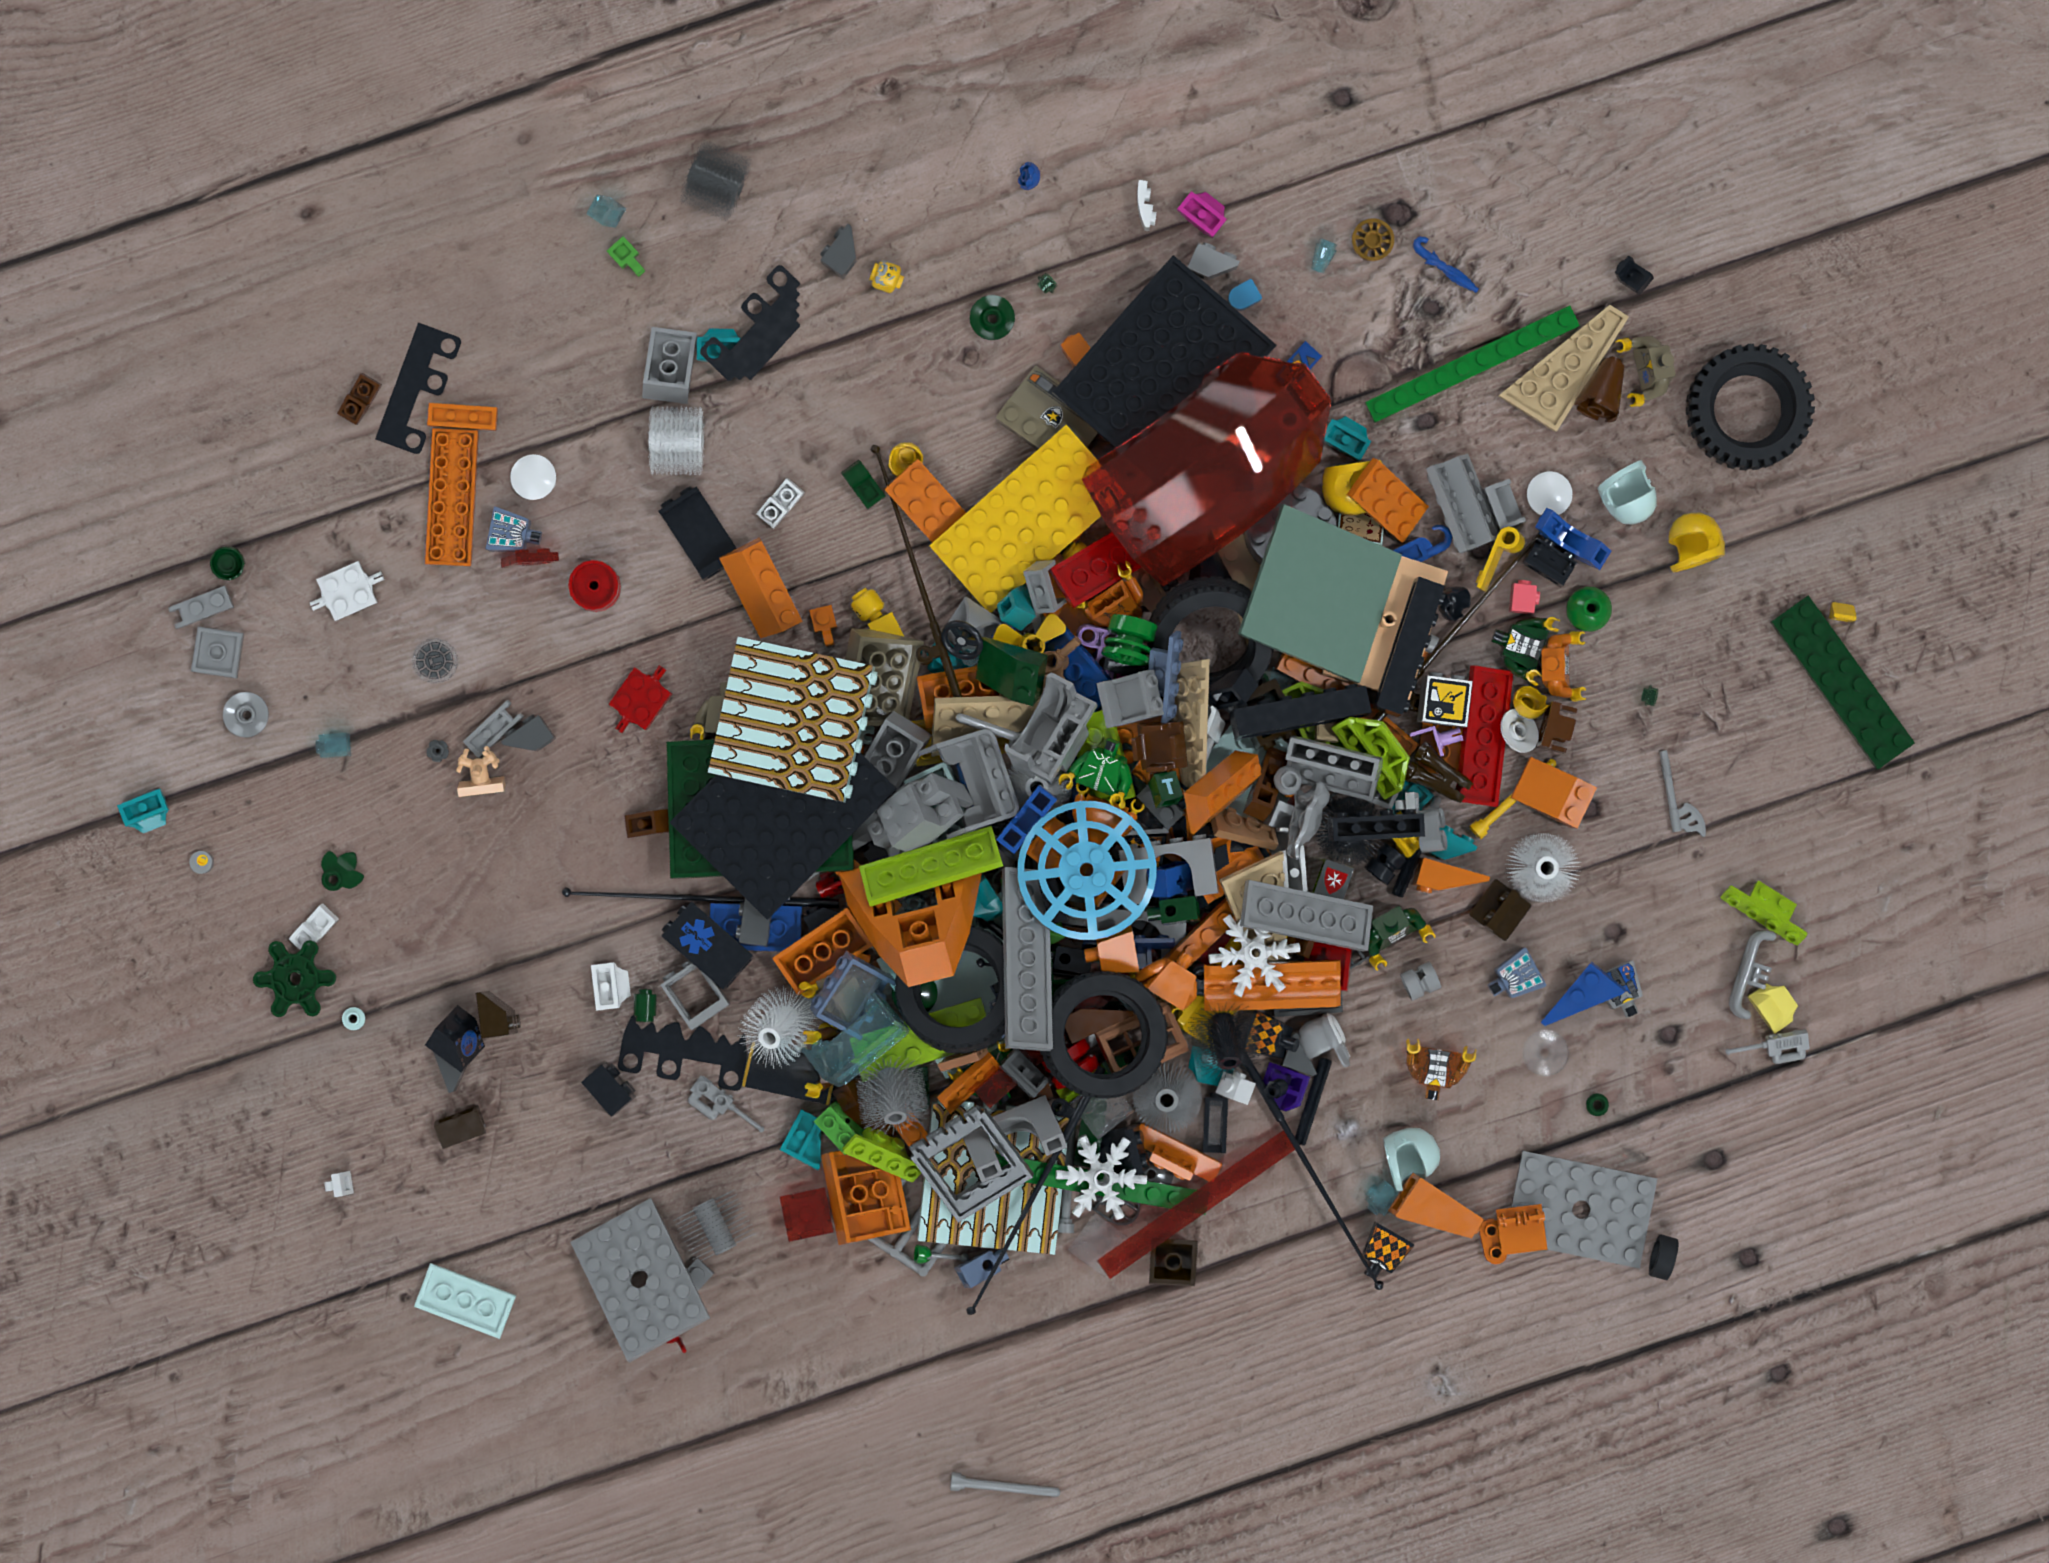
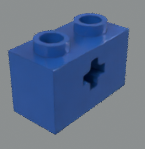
[1147,861,1194,901]

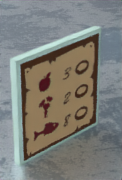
[1338,513,1384,546]

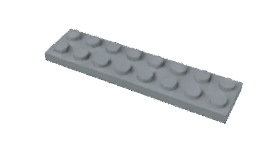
[1002,867,1053,1051]

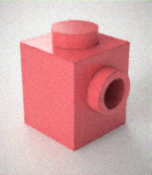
[1509,580,1540,615]

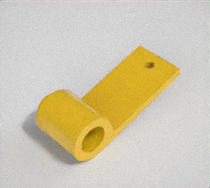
[1476,526,1525,592]

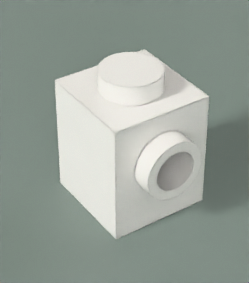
[1216,1070,1256,1105]

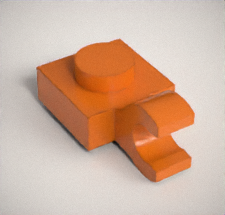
[809,605,837,647]

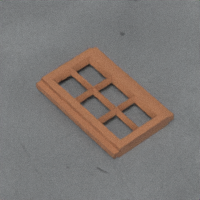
[1095,1001,1189,1073]

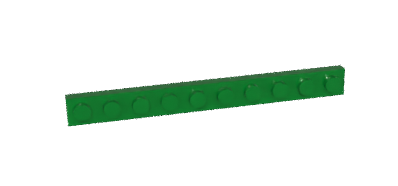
[1365,306,1580,423]
[995,1153,1210,1215]

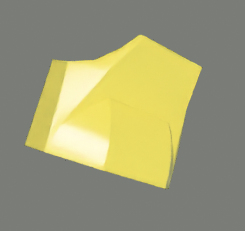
[1747,983,1798,1034]

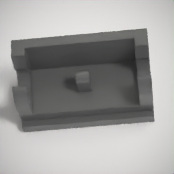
[998,1049,1049,1098]

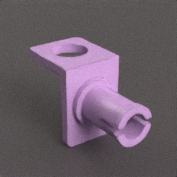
[1409,726,1463,757]

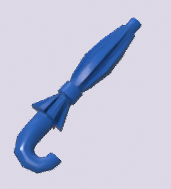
[1413,236,1479,293]

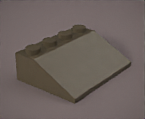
[845,628,924,726]

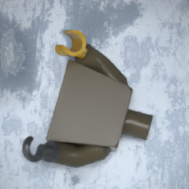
[690,682,728,740]

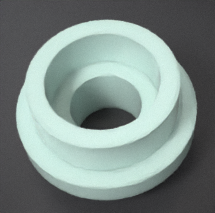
[342,1007,365,1030]

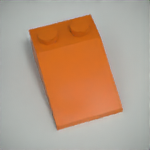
[1510,757,1597,829]
[1412,858,1490,894]

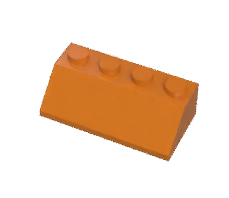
[719,537,803,639]
[917,666,1003,729]
[1184,750,1261,834]
[772,907,873,995]

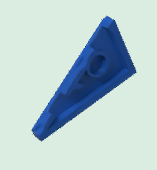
[1541,962,1626,1026]

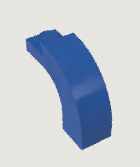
[1535,508,1611,570]

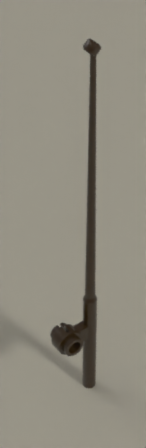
[870,445,962,697]
[1371,533,1541,721]

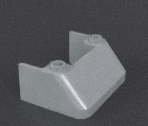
[918,729,1019,839]

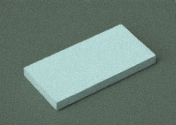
[414,1263,517,1339]

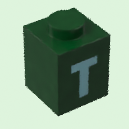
[1148,771,1183,808]

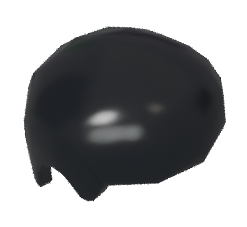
[1438,586,1471,621]

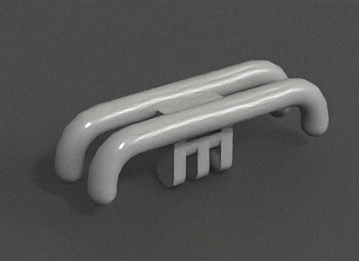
[1729,931,1776,1019]

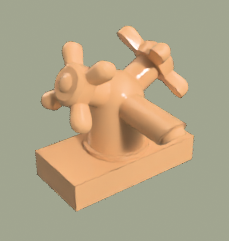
[456,746,506,797]

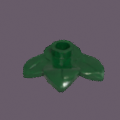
[321,851,365,891]

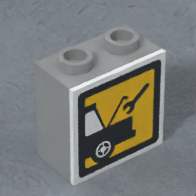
[1417,672,1472,728]

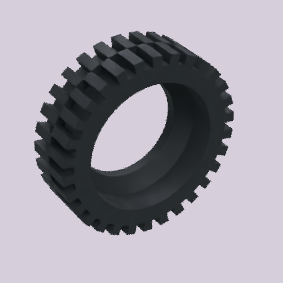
[1686,344,1815,471]

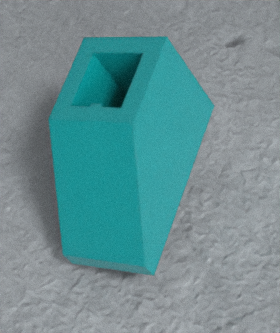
[997,584,1036,631]
[1429,825,1478,861]

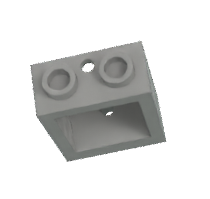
[661,960,730,1030]

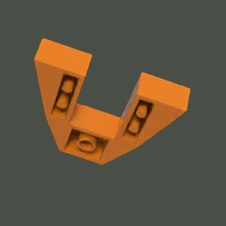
[839,868,982,987]

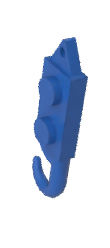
[1392,525,1452,562]

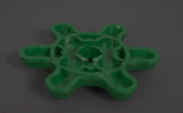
[253,940,337,1017]

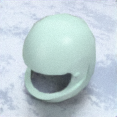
[1597,460,1657,525]
[1383,1128,1440,1192]

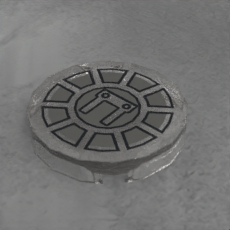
[412,638,458,684]

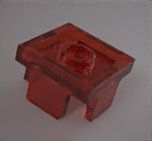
[780,1187,834,1242]

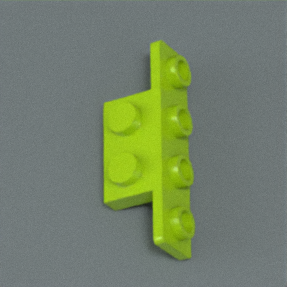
[1720,880,1808,946]
[842,1127,921,1182]

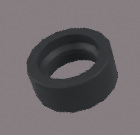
[1649,1234,1679,1281]

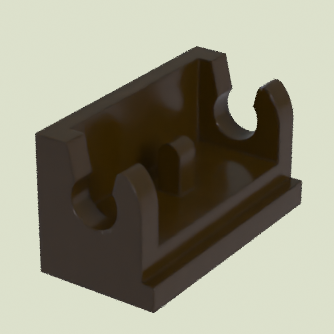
[434,1105,486,1149]

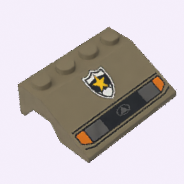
[996,365,1098,450]

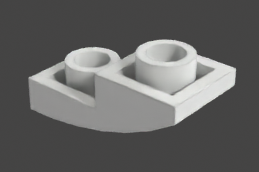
[1137,180,1157,231]
[756,478,805,529]

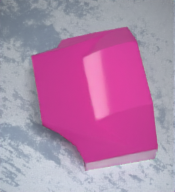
[1177,191,1227,238]

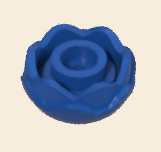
[1018,162,1040,190]

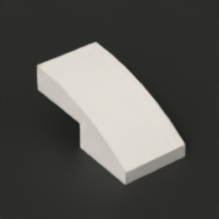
[289,903,339,950]

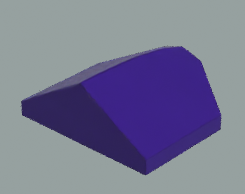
[1263,1062,1310,1112]

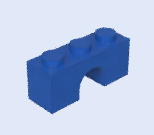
[996,785,1058,854]

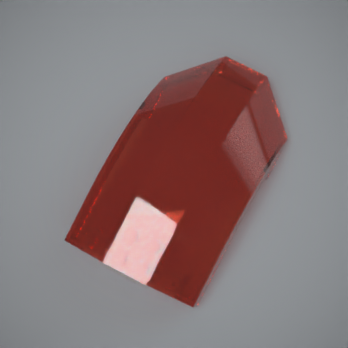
[1082,352,1332,586]

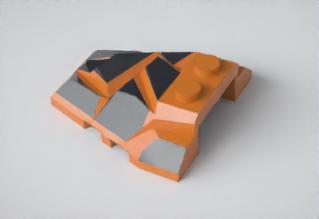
[1169,808,1272,910]

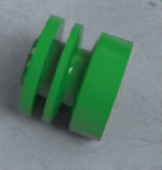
[1102,614,1158,666]

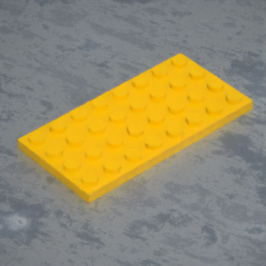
[929,424,1127,613]

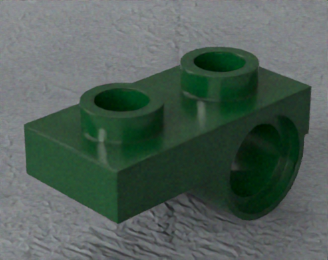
[841,460,886,510]

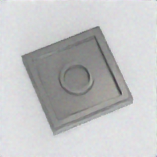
[191,627,244,678]

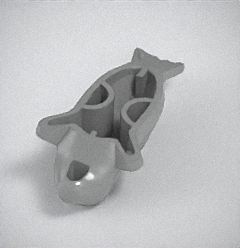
[1286,782,1330,860]

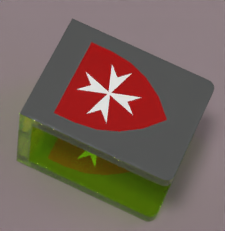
[1312,859,1354,899]

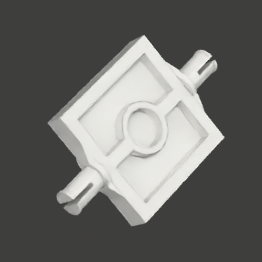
[309,561,385,621]

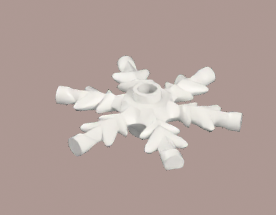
[1208,914,1300,997]
[1055,1134,1147,1220]

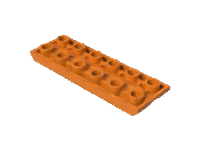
[425,428,479,567]
[1203,960,1341,1011]

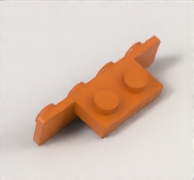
[1139,1122,1222,1183]

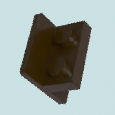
[1469,879,1532,941]

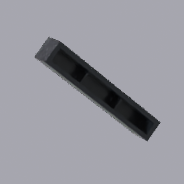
[1372,577,1446,717]
[1229,684,1372,741]

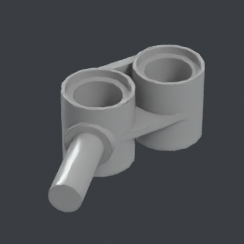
[1417,796,1447,853]

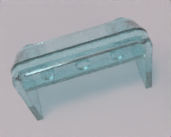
[801,992,910,1087]

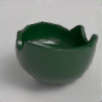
[210,546,245,581]

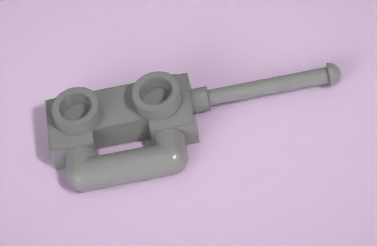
[1725,1029,1810,1064]
[688,1075,764,1132]

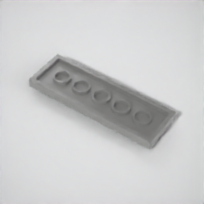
[1240,880,1373,952]

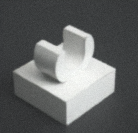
[1395,792,1420,813]
[324,1171,354,1197]

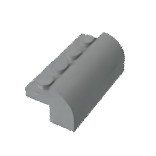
[1426,454,1499,554]
[1285,735,1383,801]

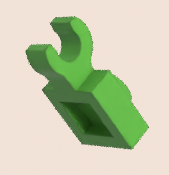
[607,236,645,277]

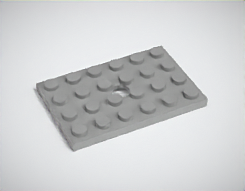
[1511,1150,1657,1269]
[570,1198,711,1363]

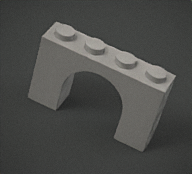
[1119,834,1219,904]
[1092,902,1186,963]
[963,1095,1067,1183]

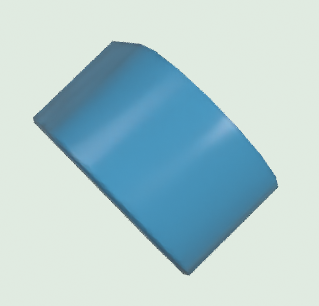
[1228,279,1262,311]

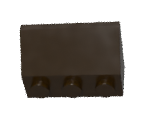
[476,991,521,1039]

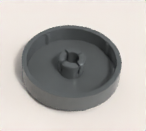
[1244,484,1337,565]

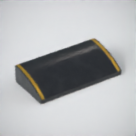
[741,1042,836,1105]

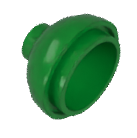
[1566,586,1612,632]

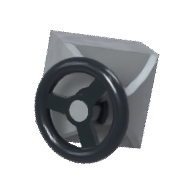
[941,596,1004,660]

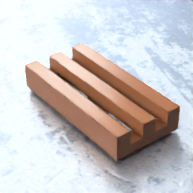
[938,1048,988,1072]

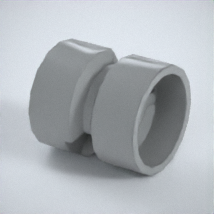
[1400,961,1441,1001]

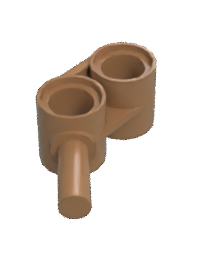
[1042,636,1082,693]

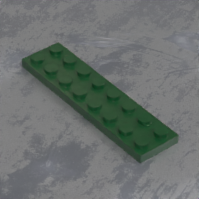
[1770,595,1915,770]

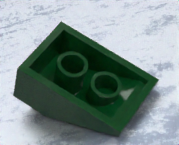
[975,637,1048,706]

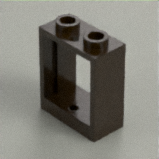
[1234,678,1298,751]

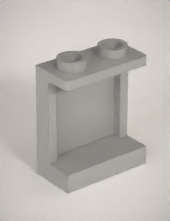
[1096,670,1164,728]

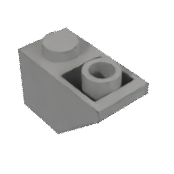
[1188,242,1240,280]

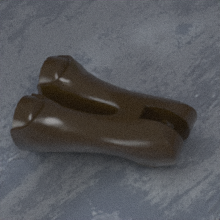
[1405,741,1473,803]

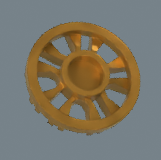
[1352,218,1394,261]

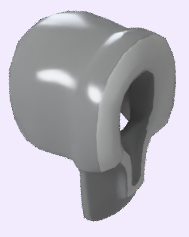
[1298,1013,1350,1068]

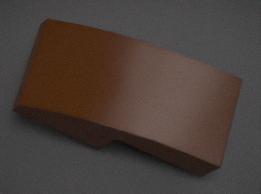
[337,373,382,425]

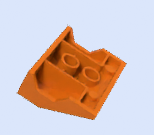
[821,1151,911,1245]

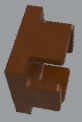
[1536,701,1578,754]
[1131,721,1188,772]

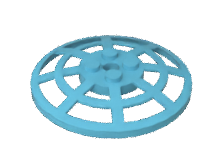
[1018,801,1157,940]

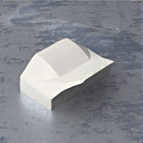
[591,962,631,1011]

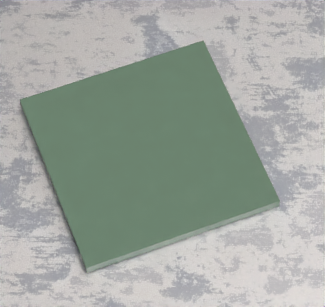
[1238,504,1402,683]

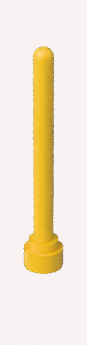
[1469,759,1557,840]

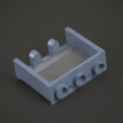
[810,950,896,1040]

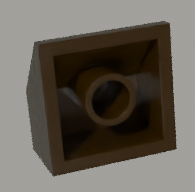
[1149,1238,1198,1286]

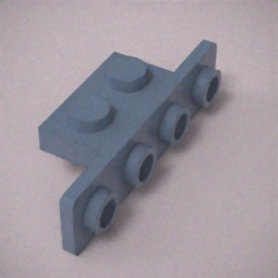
[1148,631,1183,723]

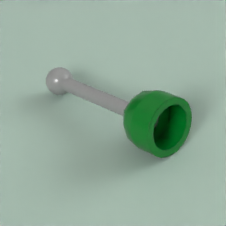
[914,1245,969,1264]

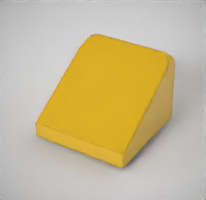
[1829,602,1857,622]

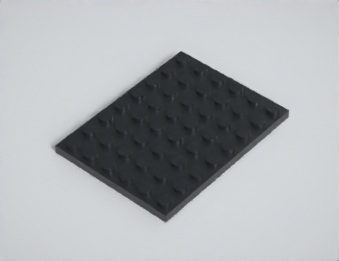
[1052,255,1277,483]
[669,752,897,920]

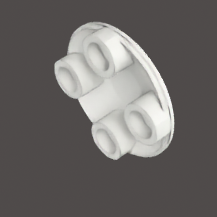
[511,454,556,500]
[1527,471,1572,516]

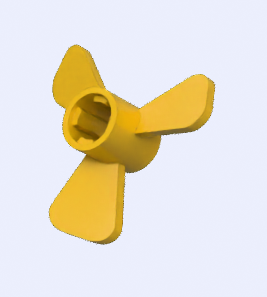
[992,614,1066,653]

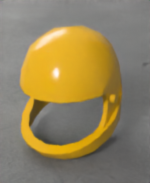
[1322,460,1383,516]
[1668,512,1725,573]

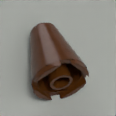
[1574,356,1625,422]

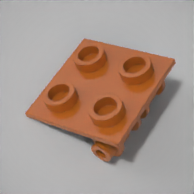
[1496,1204,1548,1255]

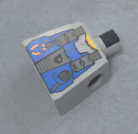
[1604,960,1643,1018]

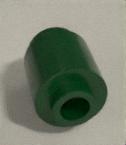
[633,989,657,1022]

